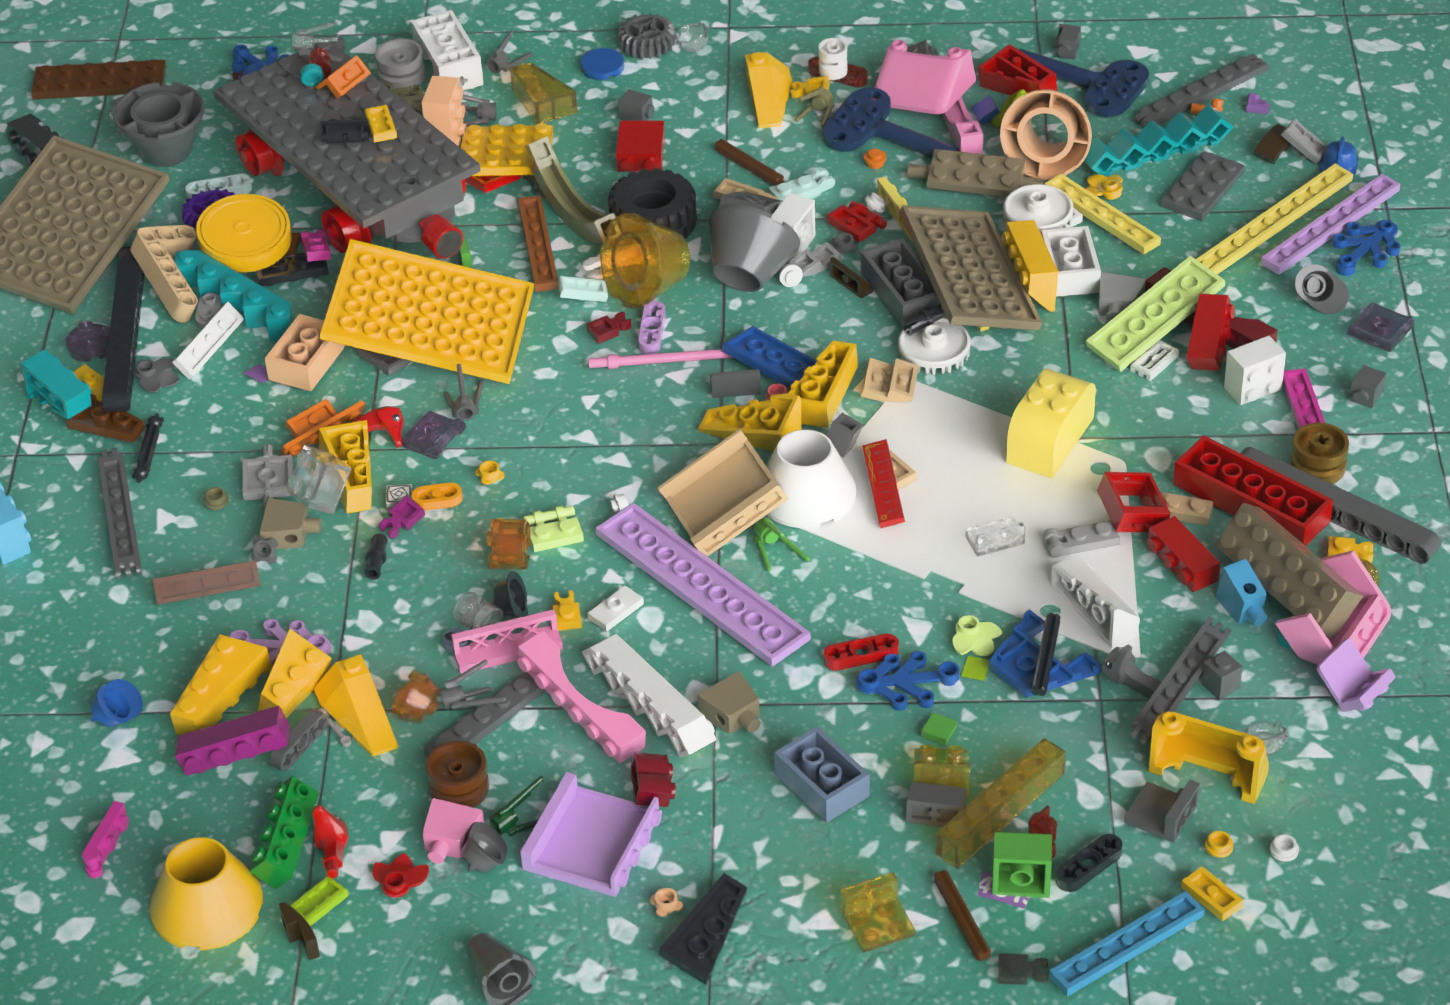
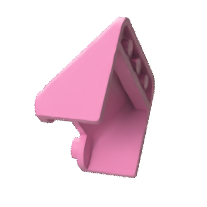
[871,40,976,114]

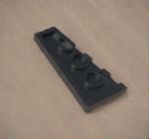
[658,873,748,985]

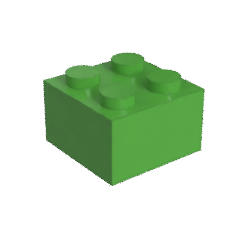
[992,832,1052,898]

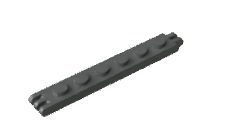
[1134,54,1269,127]
[98,447,142,579]
[1130,616,1232,745]

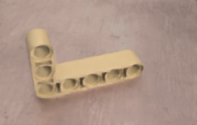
[130,225,198,323]

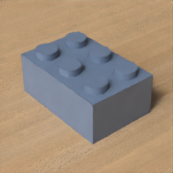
[774,726,870,823]

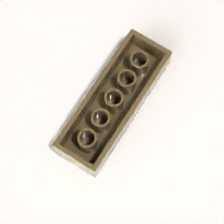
[1215,503,1363,639]

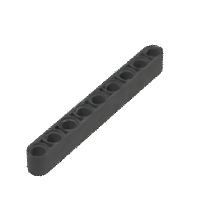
[1241,447,1442,564]

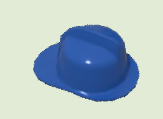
[1319,136,1358,179]
[90,679,143,727]

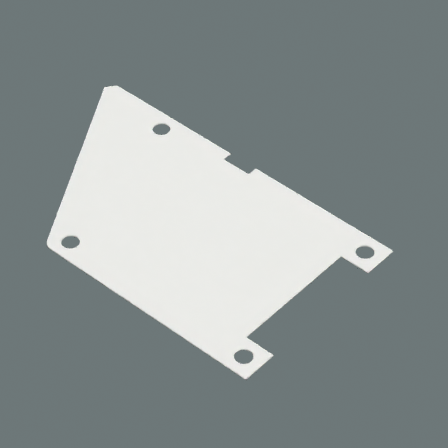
[800,377,1141,658]

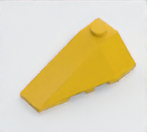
[745,52,792,128]
[698,394,802,452]

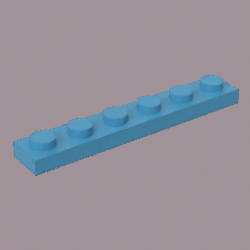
[1049,891,1204,997]

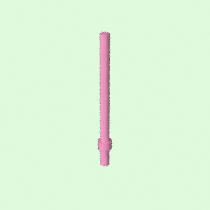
[589,349,733,369]

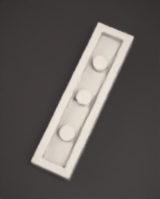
[172,302,244,379]

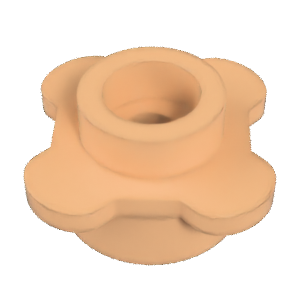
[650,888,683,917]

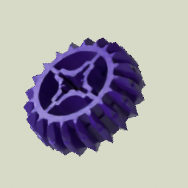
[181,188,235,230]

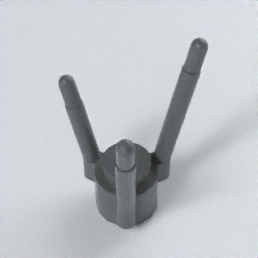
[486,30,533,73]
[462,94,496,127]
[444,364,484,421]
[440,660,506,710]

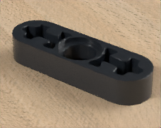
[1056,834,1122,892]

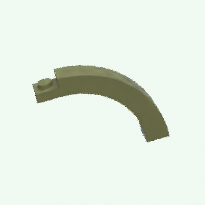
[525,136,622,244]

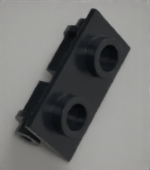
[321,118,370,144]

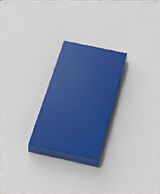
[722,326,817,389]

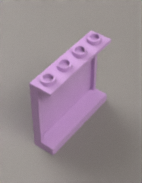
[521,772,662,897]

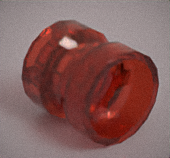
[308,48,332,79]

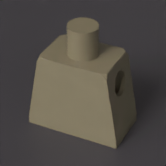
[260,498,322,550]
[697,671,760,733]

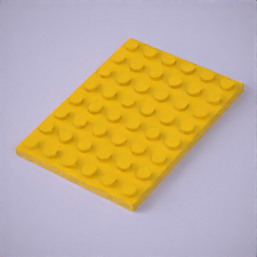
[320,239,535,384]

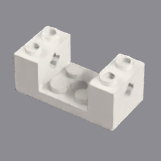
[411,10,483,90]

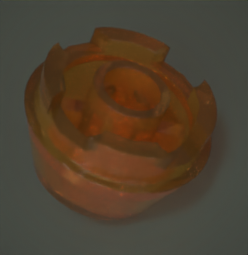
[390,670,440,724]

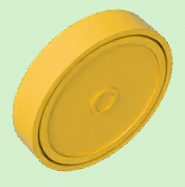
[196,194,292,273]

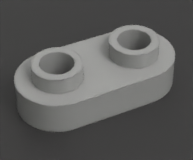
[195,293,222,330]

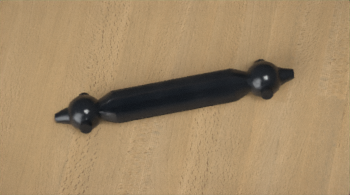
[132,413,164,483]

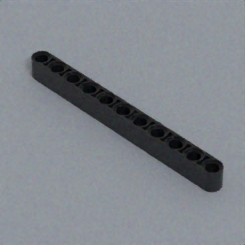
[102,246,145,413]

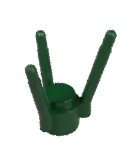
[489,776,544,837]

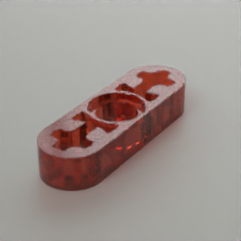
[808,56,868,87]

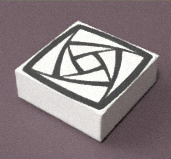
[386,484,412,509]

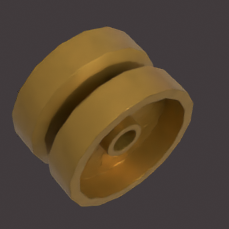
[1290,422,1349,484]

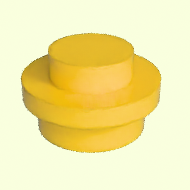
[1205,831,1233,857]

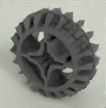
[617,13,676,60]

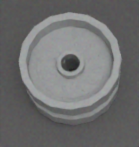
[375,38,426,89]

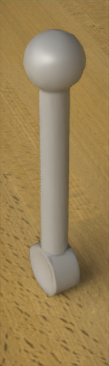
[318,708,352,747]

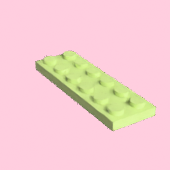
[1086,256,1225,372]

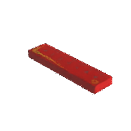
[862,439,905,528]

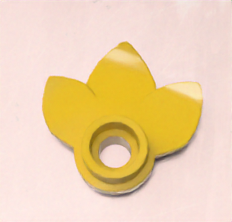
[1085,174,1123,200]

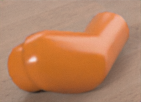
[1190,98,1224,115]

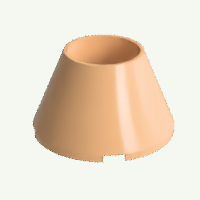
[1000,90,1092,180]

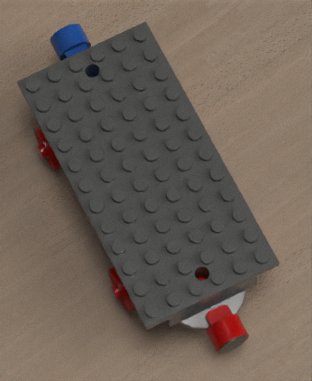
[213,38,481,259]

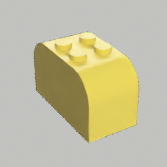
[1006,368,1096,478]

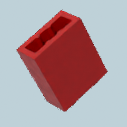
[616,121,665,172]

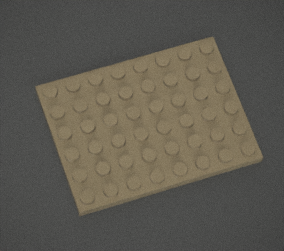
[0,135,170,314]

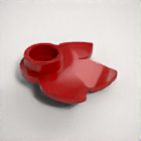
[372,853,429,898]

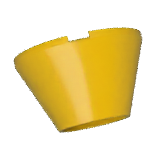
[149,837,264,950]

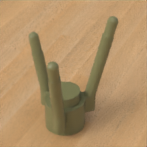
[795,87,835,128]

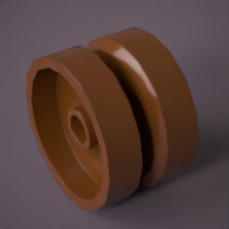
[425,741,489,808]

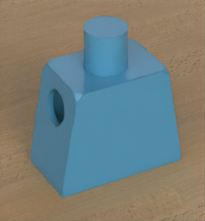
[1215,559,1268,626]

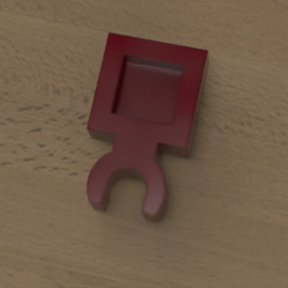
[586,312,632,344]

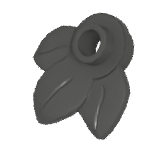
[134,358,180,393]

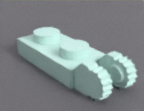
[769,168,835,201]

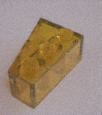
[510,62,578,124]

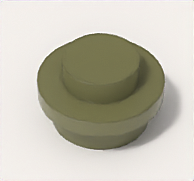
[203,487,229,510]

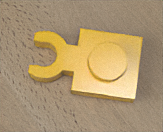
[790,76,830,98]
[1327,536,1374,563]
[553,590,582,631]

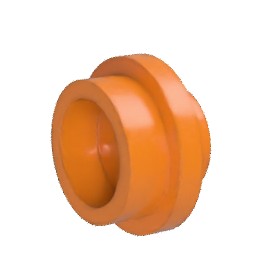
[864,149,886,169]

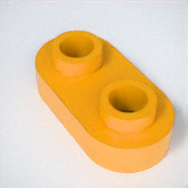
[412,483,463,511]

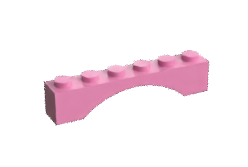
[942,56,983,154]
[517,631,646,764]

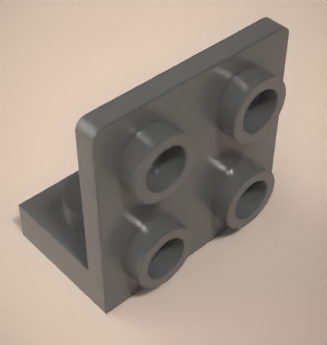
[1124,779,1200,843]

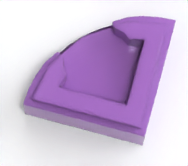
[1246,93,1269,114]

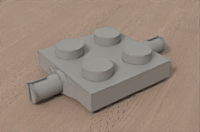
[242,444,294,508]

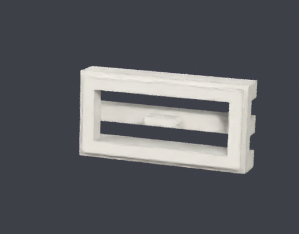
[1130,340,1179,381]

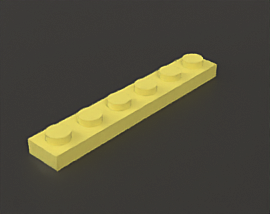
[1045,174,1161,254]

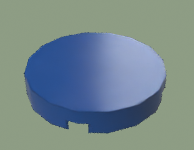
[581,48,624,80]

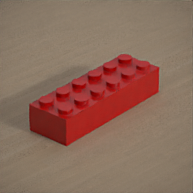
[1173,435,1333,546]

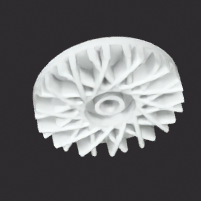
[1003,184,1073,233]
[898,318,971,375]

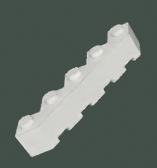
[582,634,716,758]

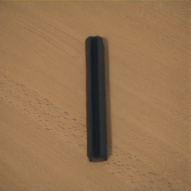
[1032,613,1061,697]

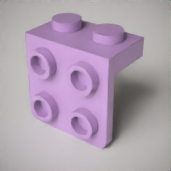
[1317,639,1396,712]

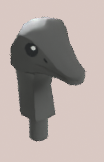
[1101,644,1162,698]

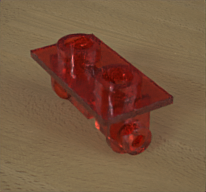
[1028,805,1057,859]

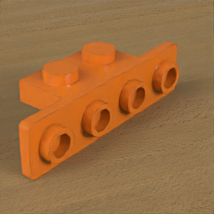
[280,398,365,457]

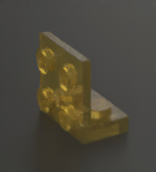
[914,745,970,797]
[840,872,916,952]

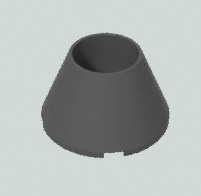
[113,82,204,167]
[709,204,800,292]

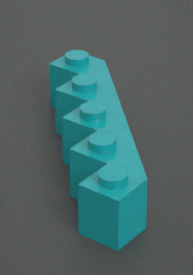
[1084,104,1234,177]
[175,250,293,342]

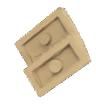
[861,358,919,402]

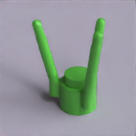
[754,517,810,571]

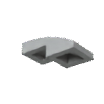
[788,242,842,277]

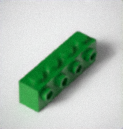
[249,776,319,889]

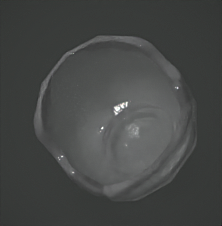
[675,23,709,53]

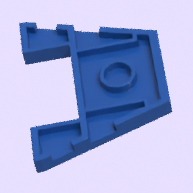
[989,609,1102,697]

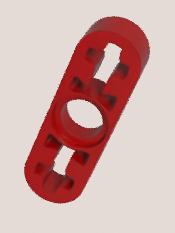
[824,634,899,671]

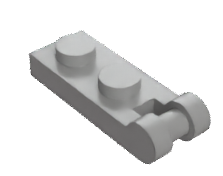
[1043,520,1120,557]

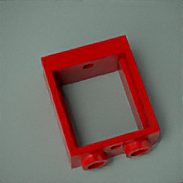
[1097,472,1171,533]

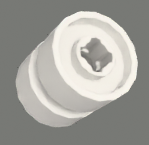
[818,38,847,80]

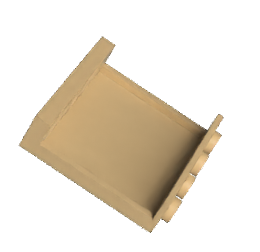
[657,429,789,557]

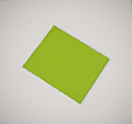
[961,656,989,681]

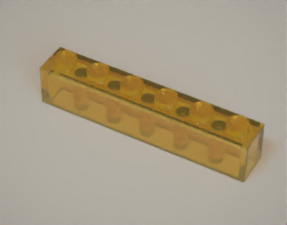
[936,738,1066,869]

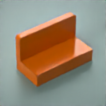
[316,55,371,99]

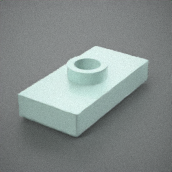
[558,276,608,302]

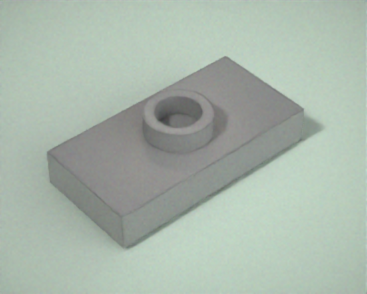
[1281,119,1327,164]

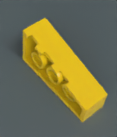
[783,341,858,428]
[319,420,372,514]

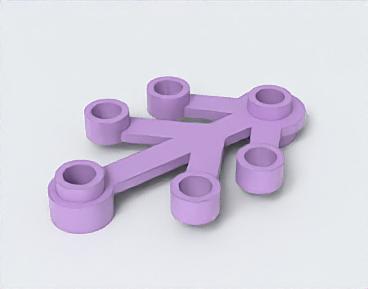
[229,619,331,675]

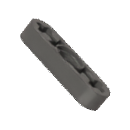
[270,708,329,771]

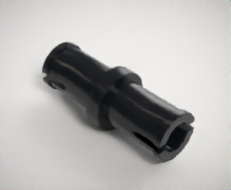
[902,303,946,336]
[364,534,388,580]

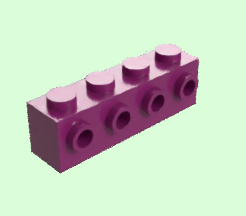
[175,706,290,776]

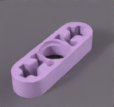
[638,301,666,354]

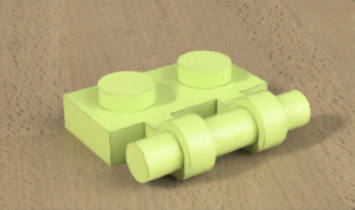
[523,505,584,552]

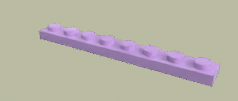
[1261,174,1400,275]

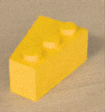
[258,629,332,718]

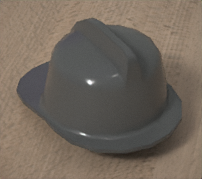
[1295,264,1349,314]
[462,822,507,873]

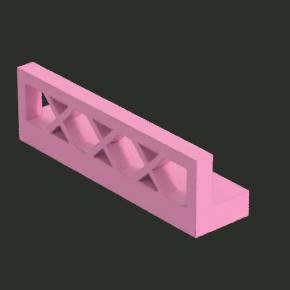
[451,609,563,674]

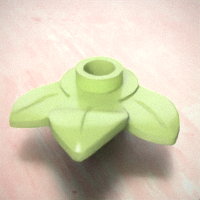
[952,615,1003,657]

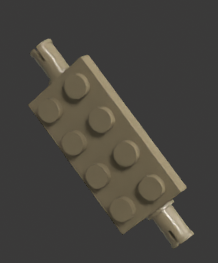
[907,149,1045,197]

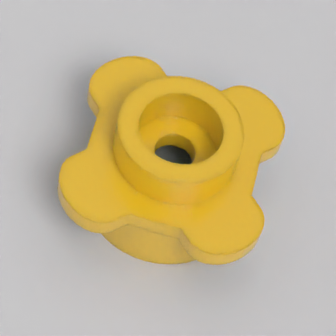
[475,460,505,485]

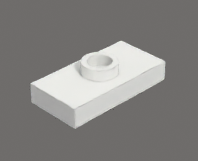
[588,586,644,632]

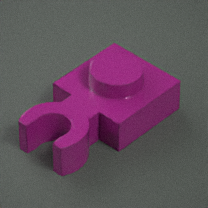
[379,495,425,539]

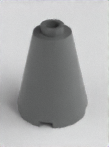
[467,933,537,1005]

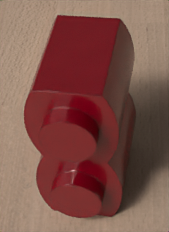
[631,752,676,807]

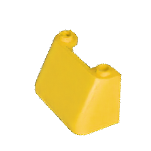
[1149,711,1269,804]

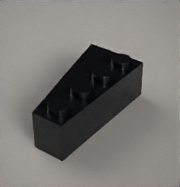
[6,114,63,166]

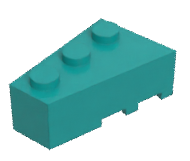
[21,349,92,419]

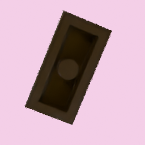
[830,257,874,299]

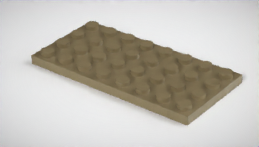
[900,205,1043,331]

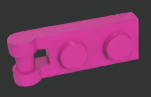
[300,230,331,261]
[82,801,129,878]

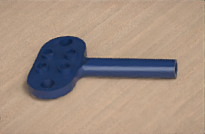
[1019,49,1149,117]
[823,87,959,157]

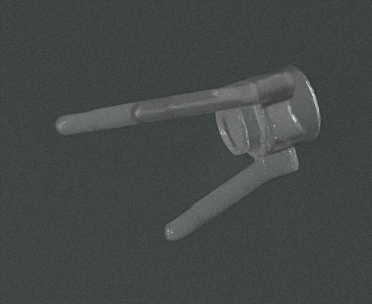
[292,22,343,62]

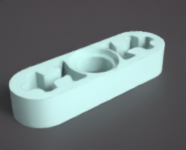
[185,174,252,199]

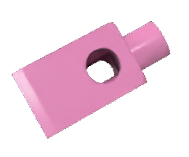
[423,798,484,864]

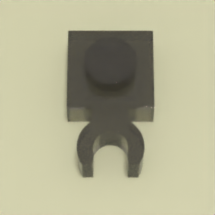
[998,953,1048,985]

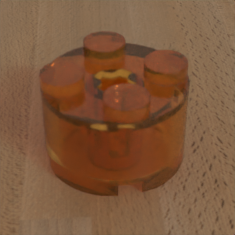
[487,518,531,570]

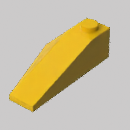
[313,654,398,757]

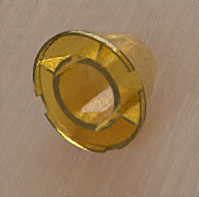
[600,213,690,309]

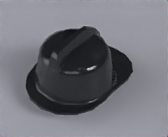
[493,571,528,618]

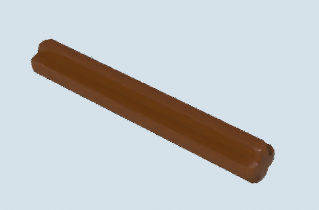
[715,139,784,186]
[934,870,991,961]

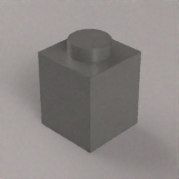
[618,89,654,121]
[1349,365,1387,408]
[826,412,863,458]
[1202,650,1242,700]

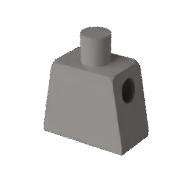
[1099,272,1146,321]

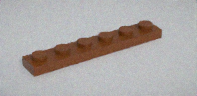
[518,195,559,292]

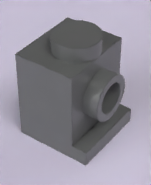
[1055,24,1081,60]

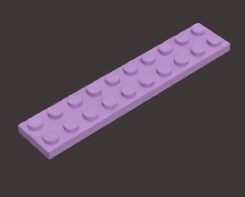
[596,503,811,667]

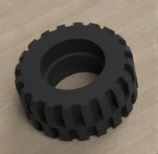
[608,168,697,250]

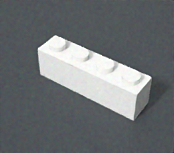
[1051,554,1140,648]

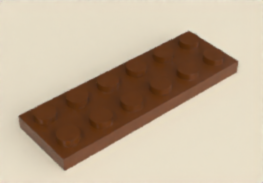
[31,59,167,100]

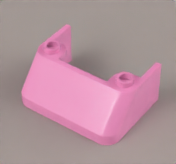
[1275,550,1391,665]

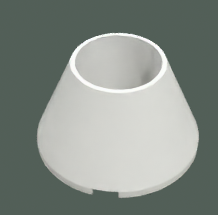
[766,430,856,528]

